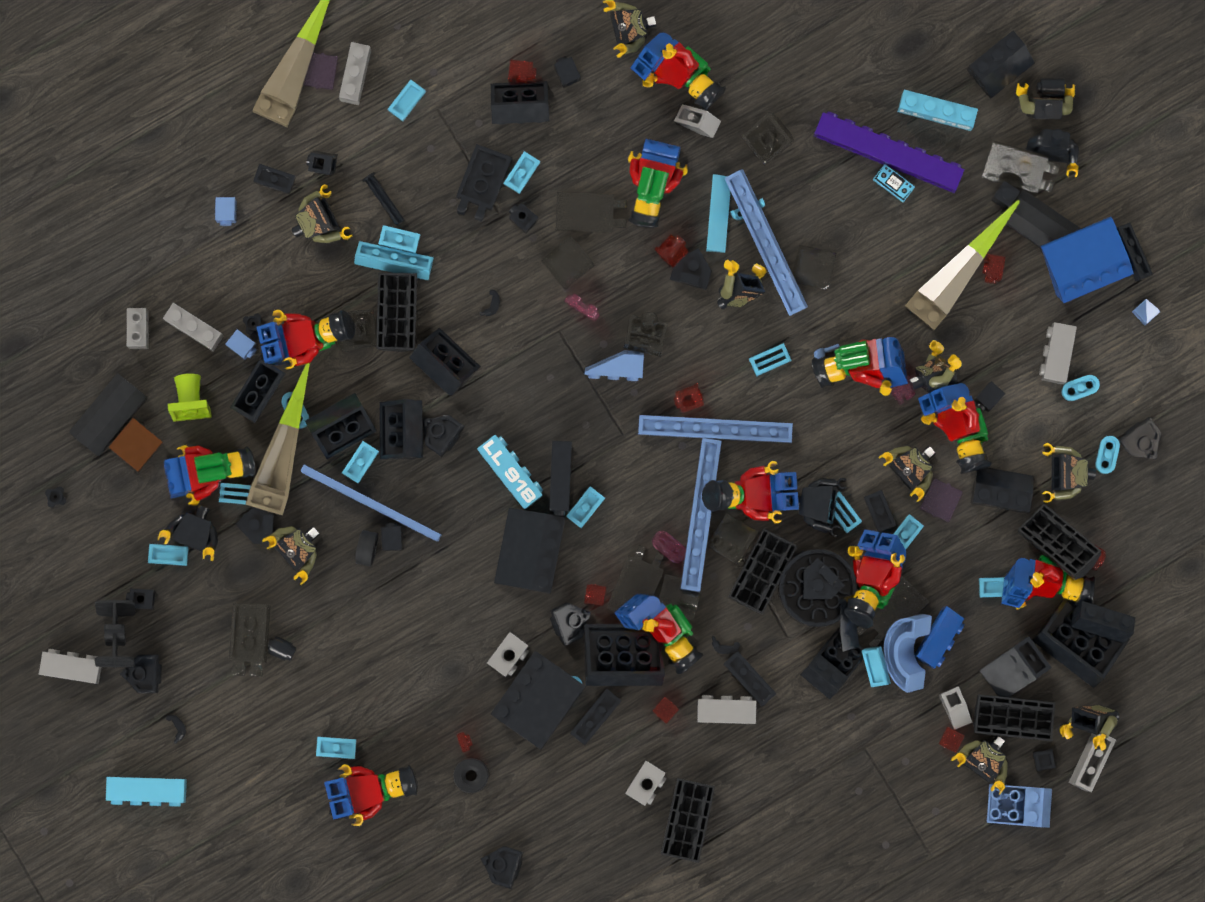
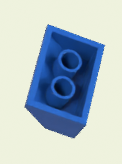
[915,606,965,669]

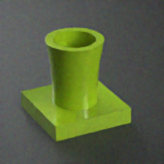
[168,374,212,422]

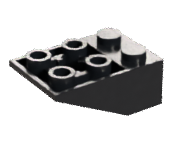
[800,628,864,699]
[979,636,1052,697]

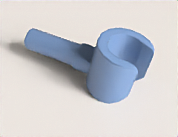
[814,344,840,359]

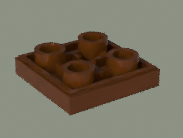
[109,418,163,472]

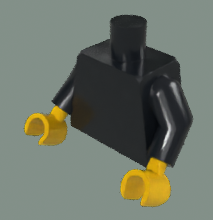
[1020,129,1079,177]
[158,505,218,561]

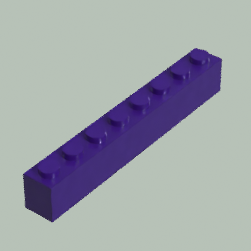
[814,111,965,193]

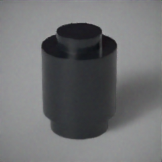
[267,636,297,661]

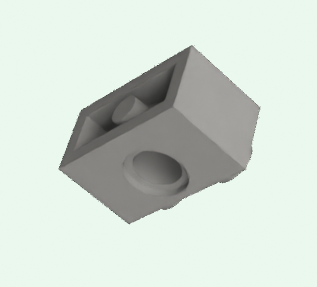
[127,308,149,349]
[487,632,529,677]
[625,761,667,806]

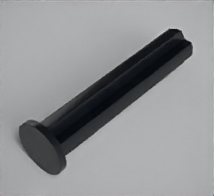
[362,172,404,225]

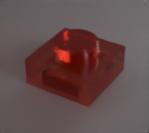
[652,697,679,724]
[938,727,964,753]
[456,732,473,753]

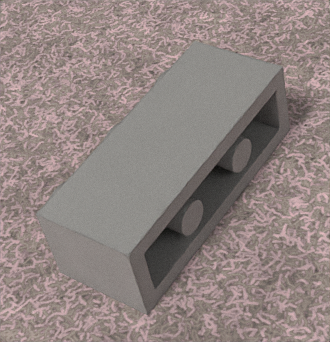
[339,42,371,105]
[163,303,224,352]
[1039,322,1077,385]
[39,649,102,684]
[697,695,756,724]
[1069,733,1116,792]

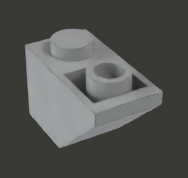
[939,687,972,730]

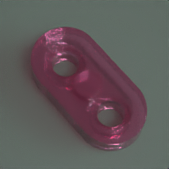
[564,293,600,322]
[652,531,686,563]

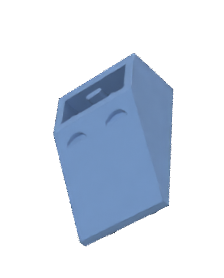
[585,350,644,381]
[987,784,1052,828]

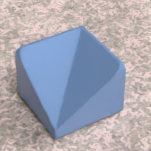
[1132,299,1160,326]

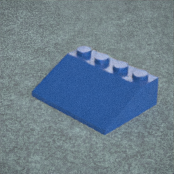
[1041,217,1134,303]

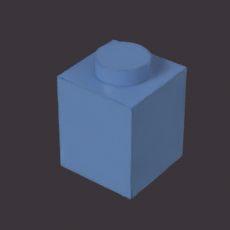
[215,197,237,226]
[225,329,257,360]

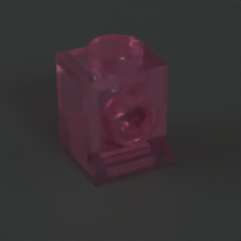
[890,375,916,405]

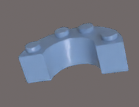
[884,614,932,693]

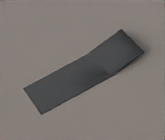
[840,594,859,651]

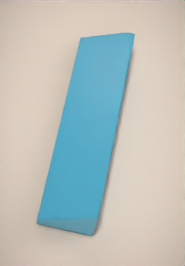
[706,174,730,253]
[354,241,434,280]

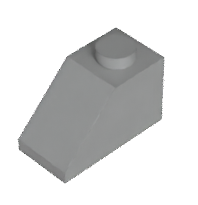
[674,104,721,138]

